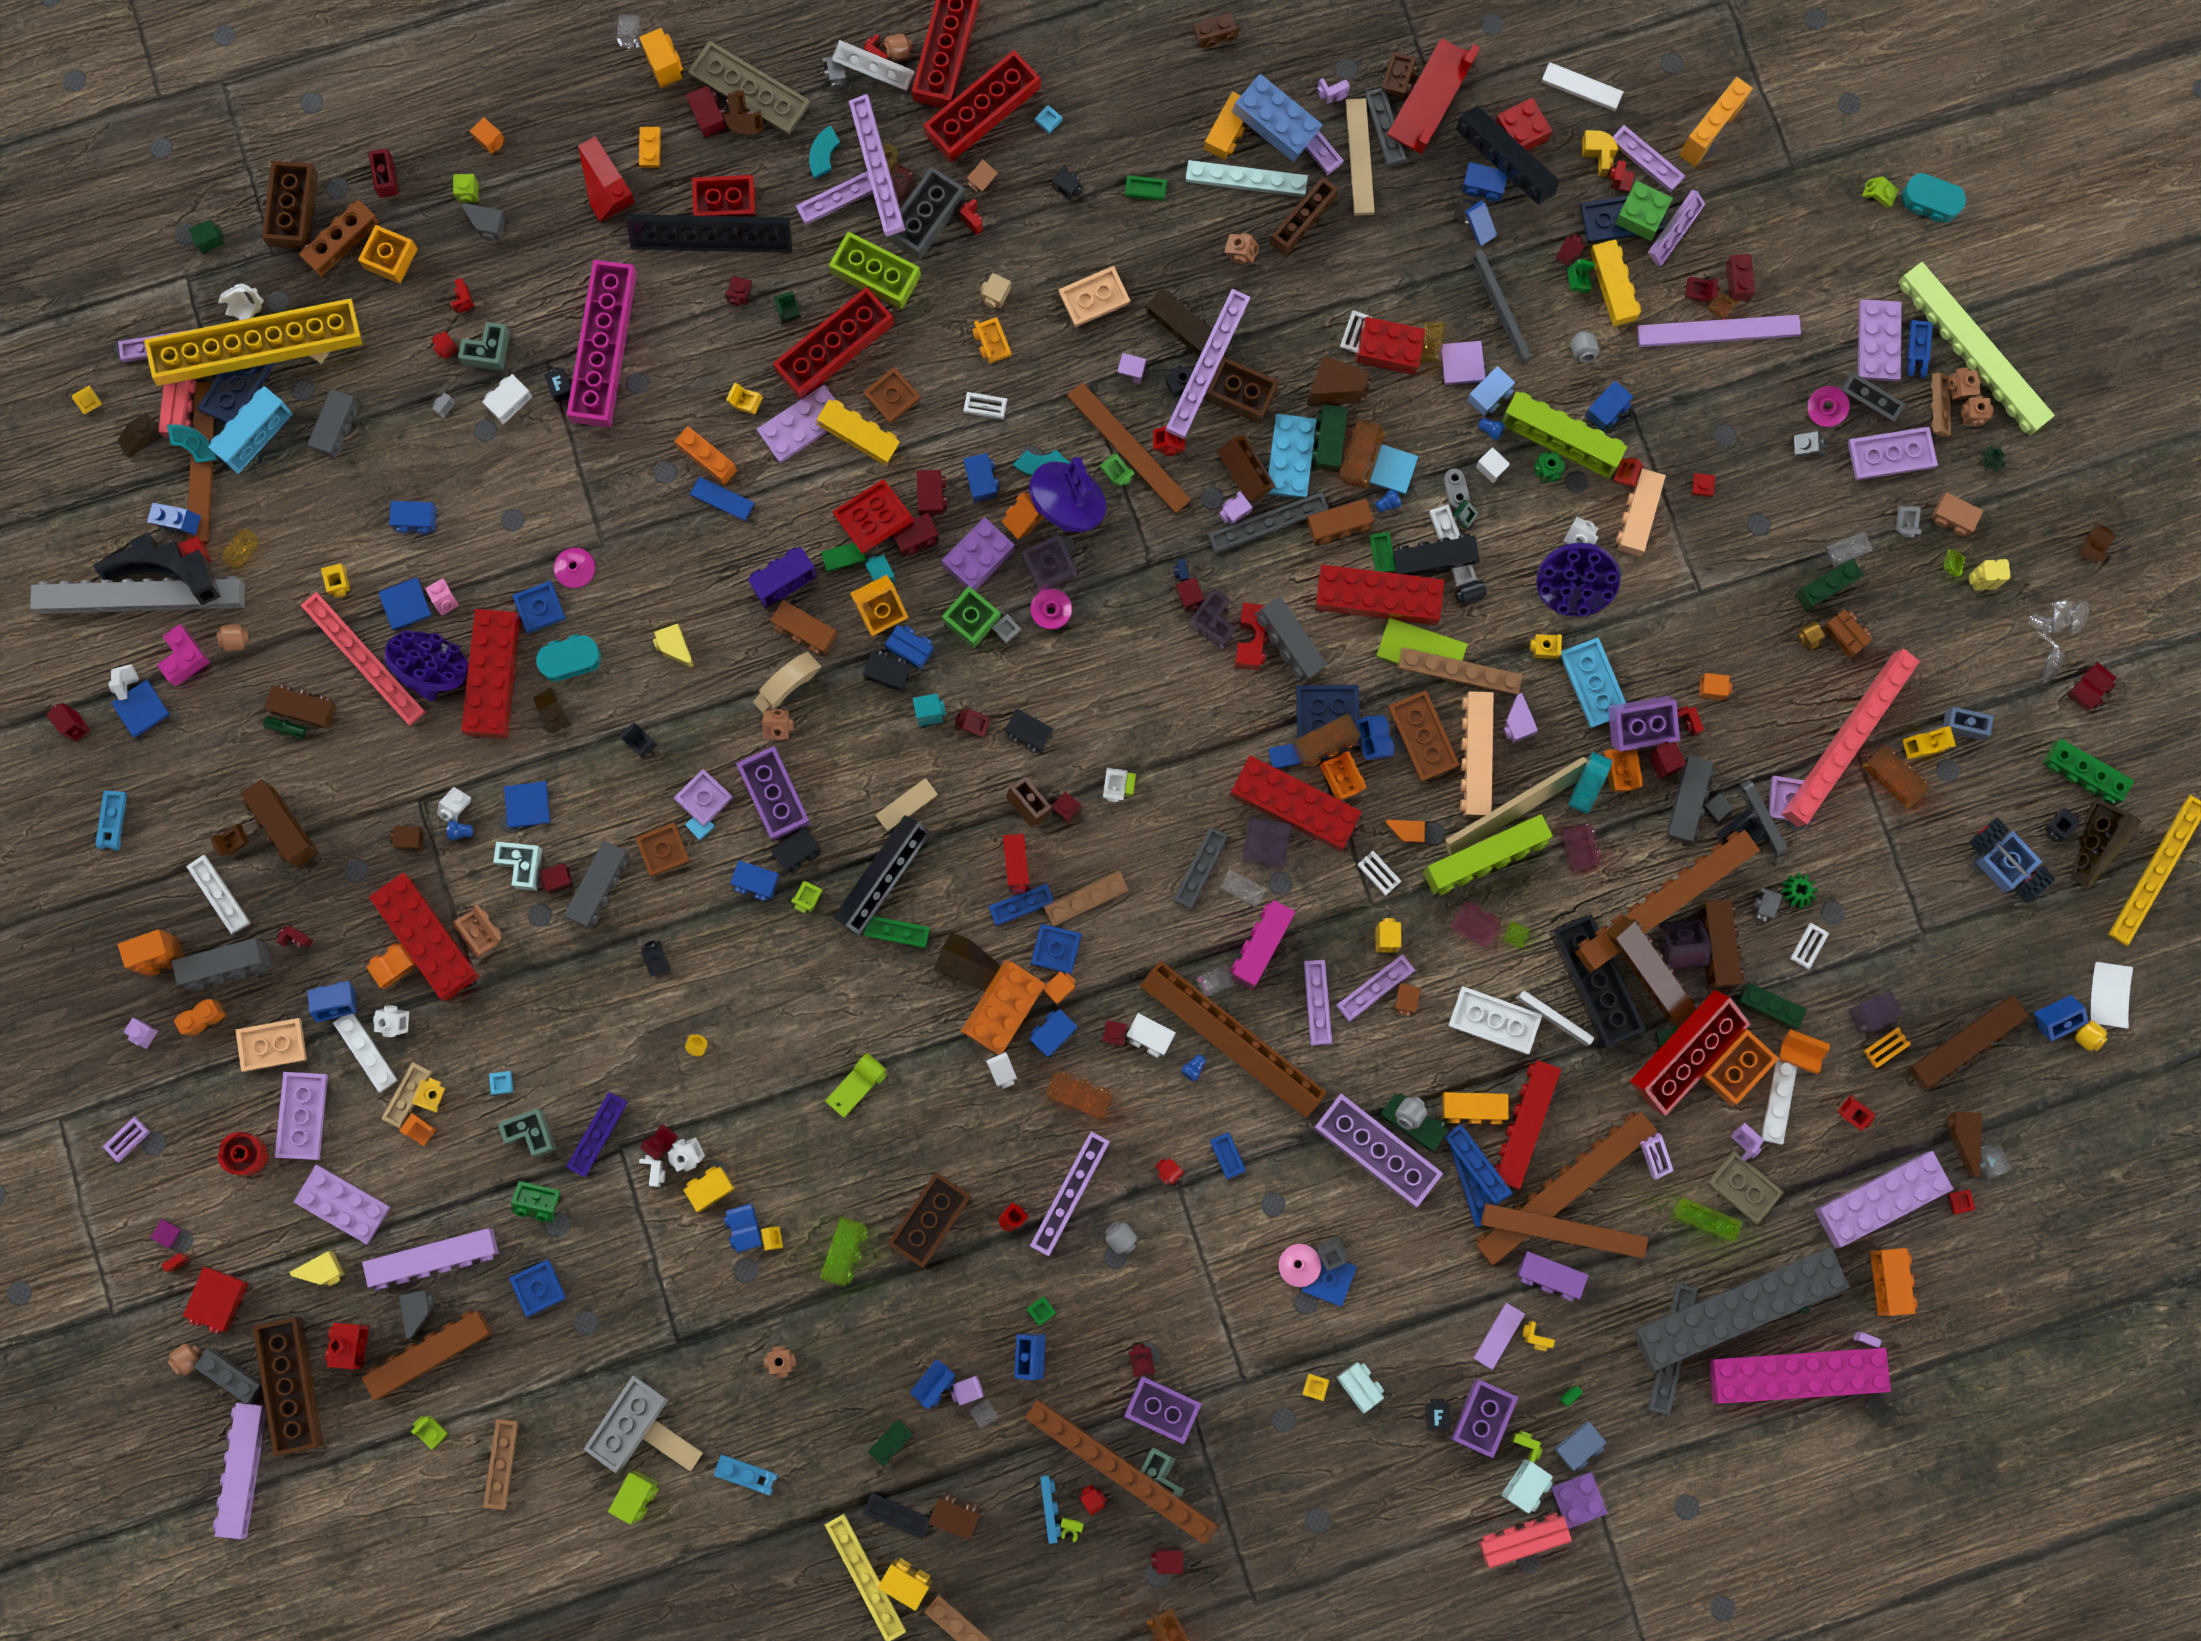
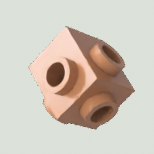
[1224,233,1259,264]
[1948,368,1980,400]
[1961,395,1993,427]
[762,709,794,740]
[764,1346,796,1378]

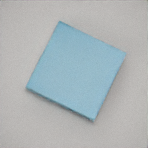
[1366,444,1418,495]

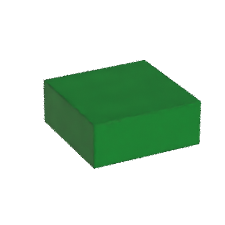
[1027,1296,1056,1326]
[1559,1385,1583,1407]

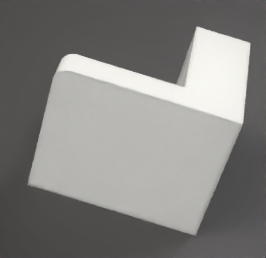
[1476,447,1509,483]

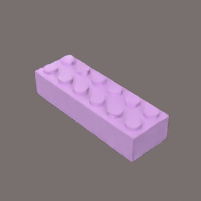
[1313,1094,1443,1208]
[1814,1151,1953,1248]

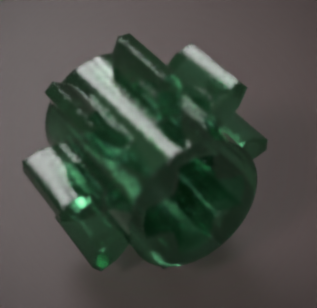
[1980,445,2007,472]

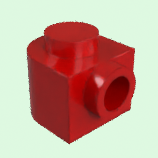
[432,331,459,359]
[1155,1158,1184,1185]
[999,1202,1029,1232]
[1079,1484,1107,1516]

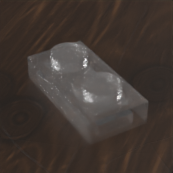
[1825,531,1873,567]
[1220,869,1267,908]

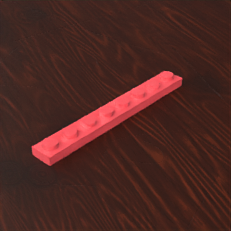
[301,592,426,726]

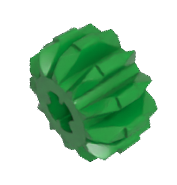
[1781,873,1818,909]

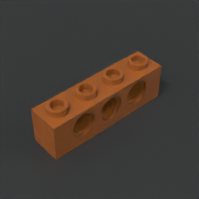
[299,199,380,278]

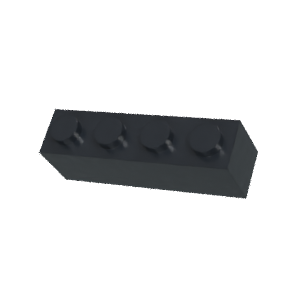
[1393,534,1480,576]

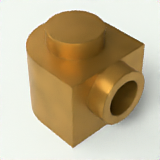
[1797,621,1825,650]

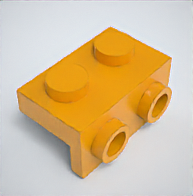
[972,317,1012,364]

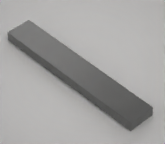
[1472,249,1531,365]
[1207,492,1329,554]
[1647,1283,1698,1416]

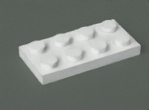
[1448,986,1542,1055]

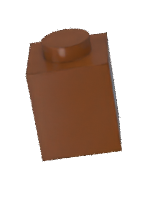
[1393,983,1421,1017]

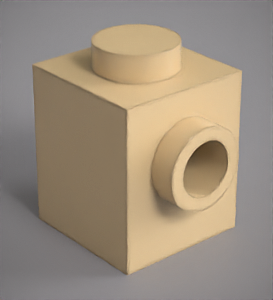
[980,273,1011,309]

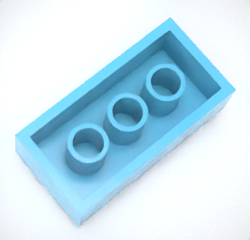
[208,386,293,474]

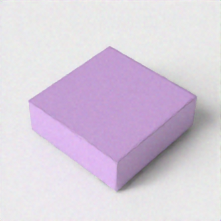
[1853,1332,1881,1348]

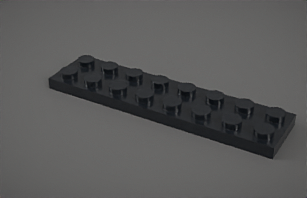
[626,214,793,253]

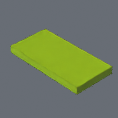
[1376,618,1468,683]

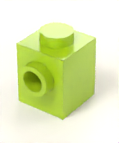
[453,174,479,203]

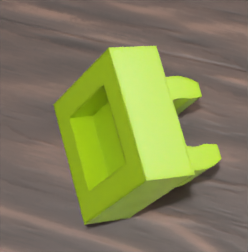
[1060,1517,1084,1542]

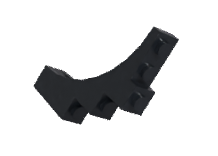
[93,532,221,605]

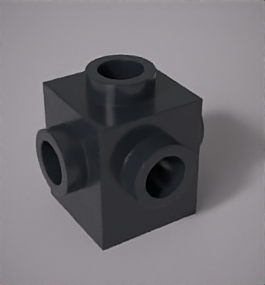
[1165,365,1193,399]

